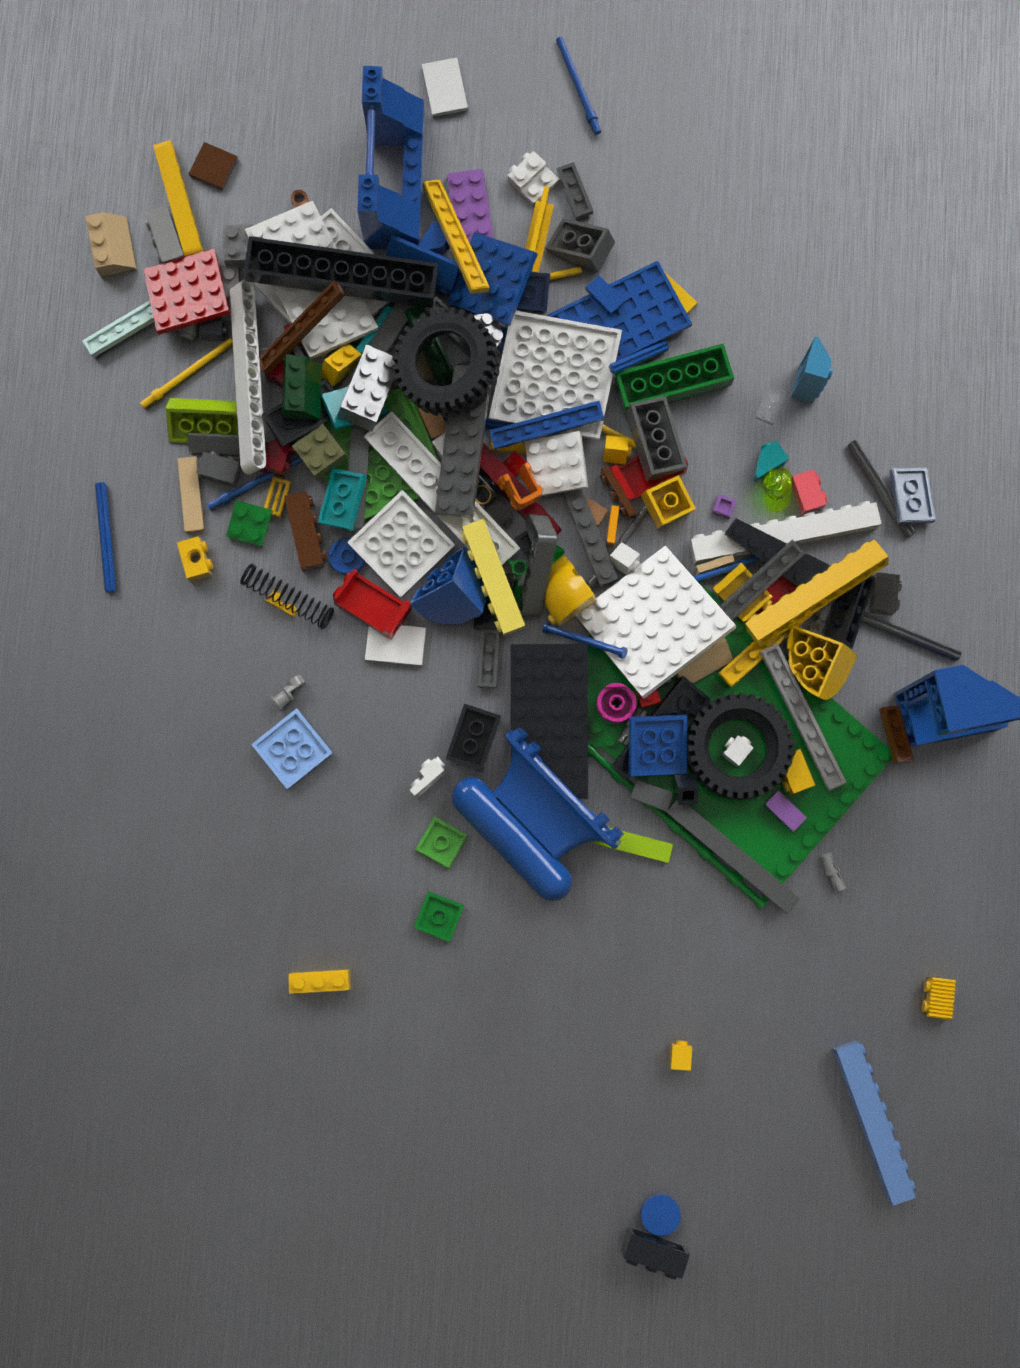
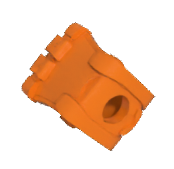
[497,462,543,511]

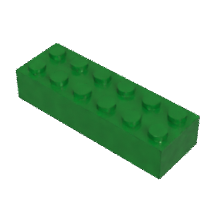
[614,343,734,414]

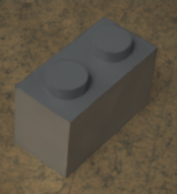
[196,451,242,488]

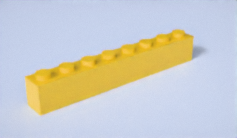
[745,539,889,648]

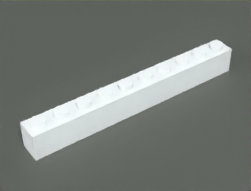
[689,501,881,565]

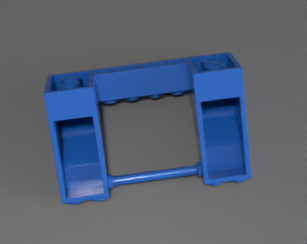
[357,66,425,250]
[894,665,1020,748]

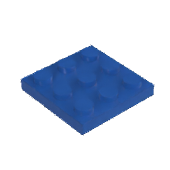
[629,715,687,776]

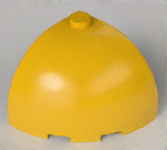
[544,555,597,627]
[787,626,858,700]

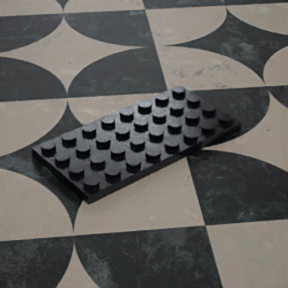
[510,644,588,799]

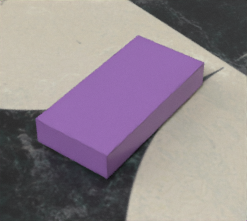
[764,790,807,832]

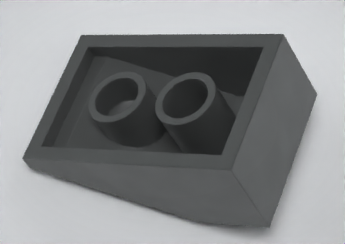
[546,218,615,272]

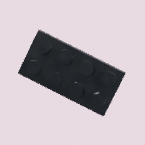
[261,379,334,448]

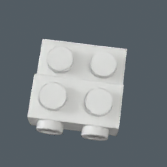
[508,151,559,206]
[410,756,446,798]

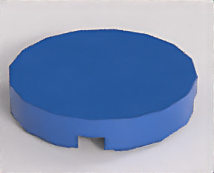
[328,537,365,575]
[640,1194,681,1236]

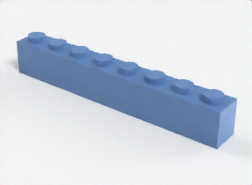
[833,1041,916,1206]

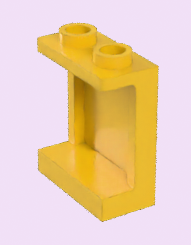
[713,563,773,623]

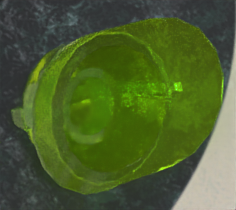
[762,468,792,512]

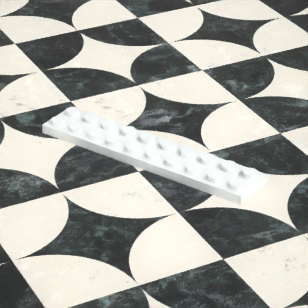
[364,411,520,566]

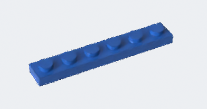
[489,401,604,450]

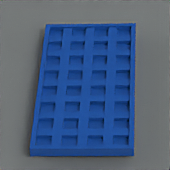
[546,260,692,361]

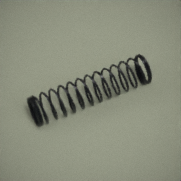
[240,563,334,629]

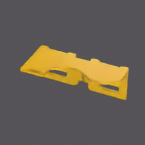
[264,590,298,618]

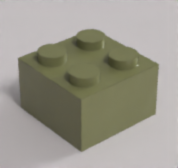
[292,424,347,481]

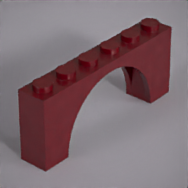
[238,360,295,478]

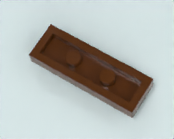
[599,465,636,521]
[879,705,914,764]

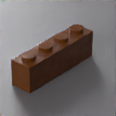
[284,491,327,572]

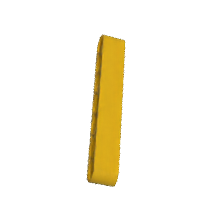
[153,140,203,257]

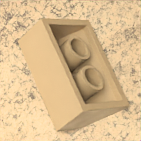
[85,212,137,277]
[676,637,733,683]

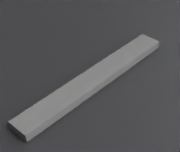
[759,643,847,791]

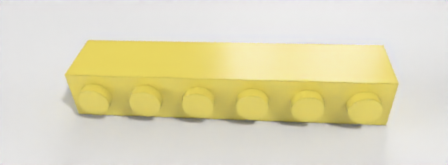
[460,519,525,636]

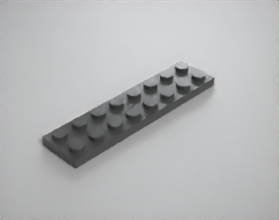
[435,365,491,518]

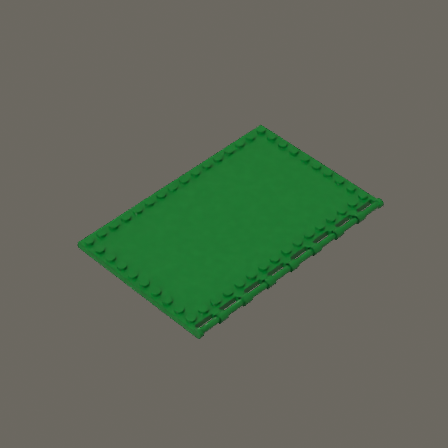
[588,582,892,910]

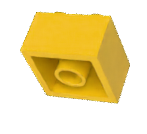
[641,475,696,529]

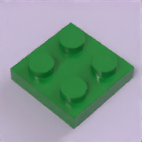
[226,500,273,547]
[414,891,464,942]

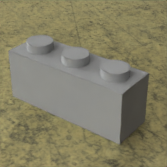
[145,205,185,264]

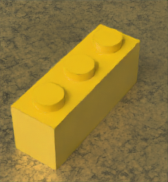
[289,969,351,994]

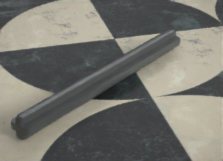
[848,440,916,538]
[862,611,962,660]

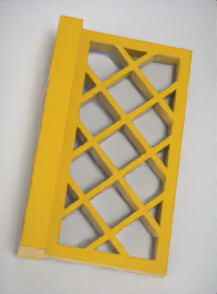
[525,186,554,272]

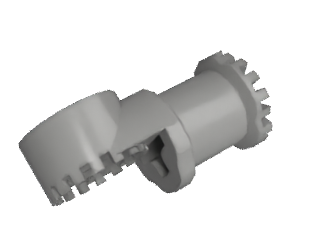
[270,675,306,711]

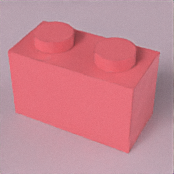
[789,469,827,515]

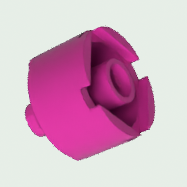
[596,683,636,724]

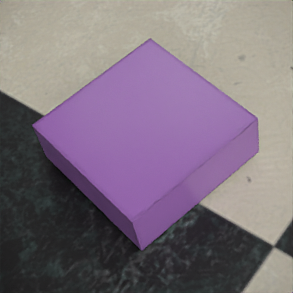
[712,494,737,519]

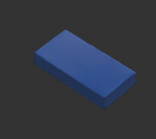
[585,275,625,315]

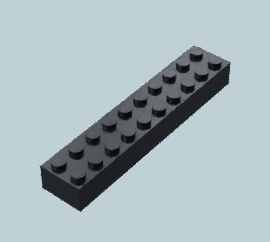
[243,236,438,308]

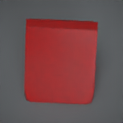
[503,450,527,477]

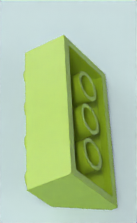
[165,398,239,443]

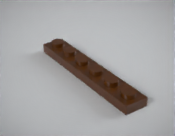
[259,280,345,374]

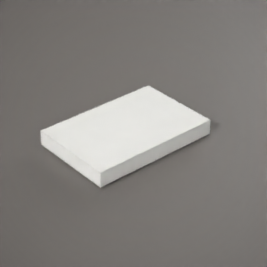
[422,57,468,117]
[365,625,426,666]

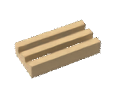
[694,554,735,575]

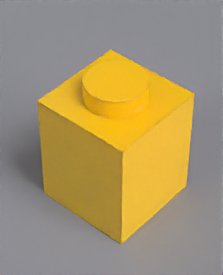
[603,435,632,464]
[669,1040,692,1071]

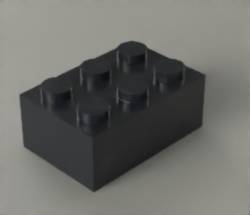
[445,703,501,773]
[621,1226,690,1280]

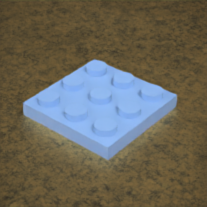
[251,708,333,790]

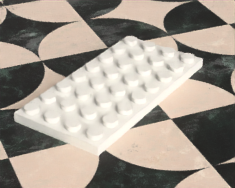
[245,201,378,360]

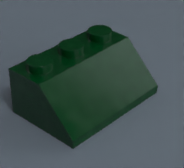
[282,355,321,421]

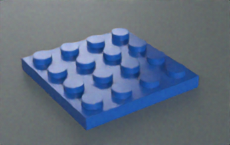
[447,232,538,326]

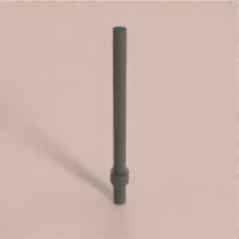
[586,506,649,590]

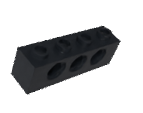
[825,575,876,649]

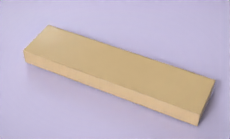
[177,456,205,533]

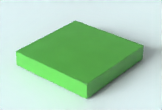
[415,816,468,869]

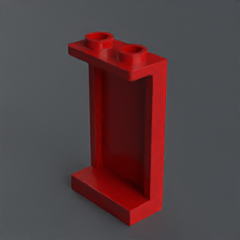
[610,456,688,503]
[333,568,413,640]

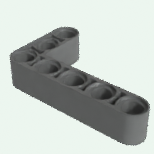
[519,514,557,618]

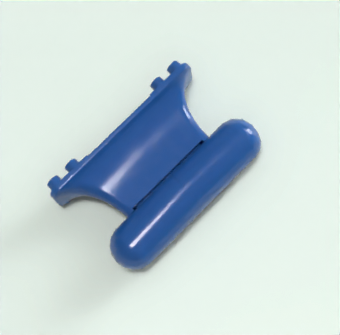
[452,728,624,902]

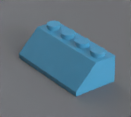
[791,337,833,403]

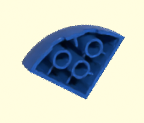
[410,547,487,625]

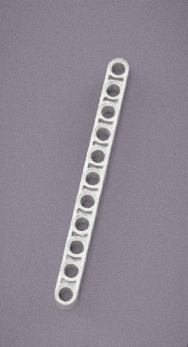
[230,280,266,475]

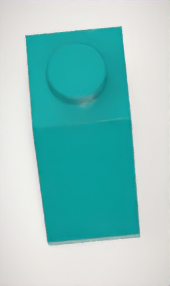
[753,440,789,483]

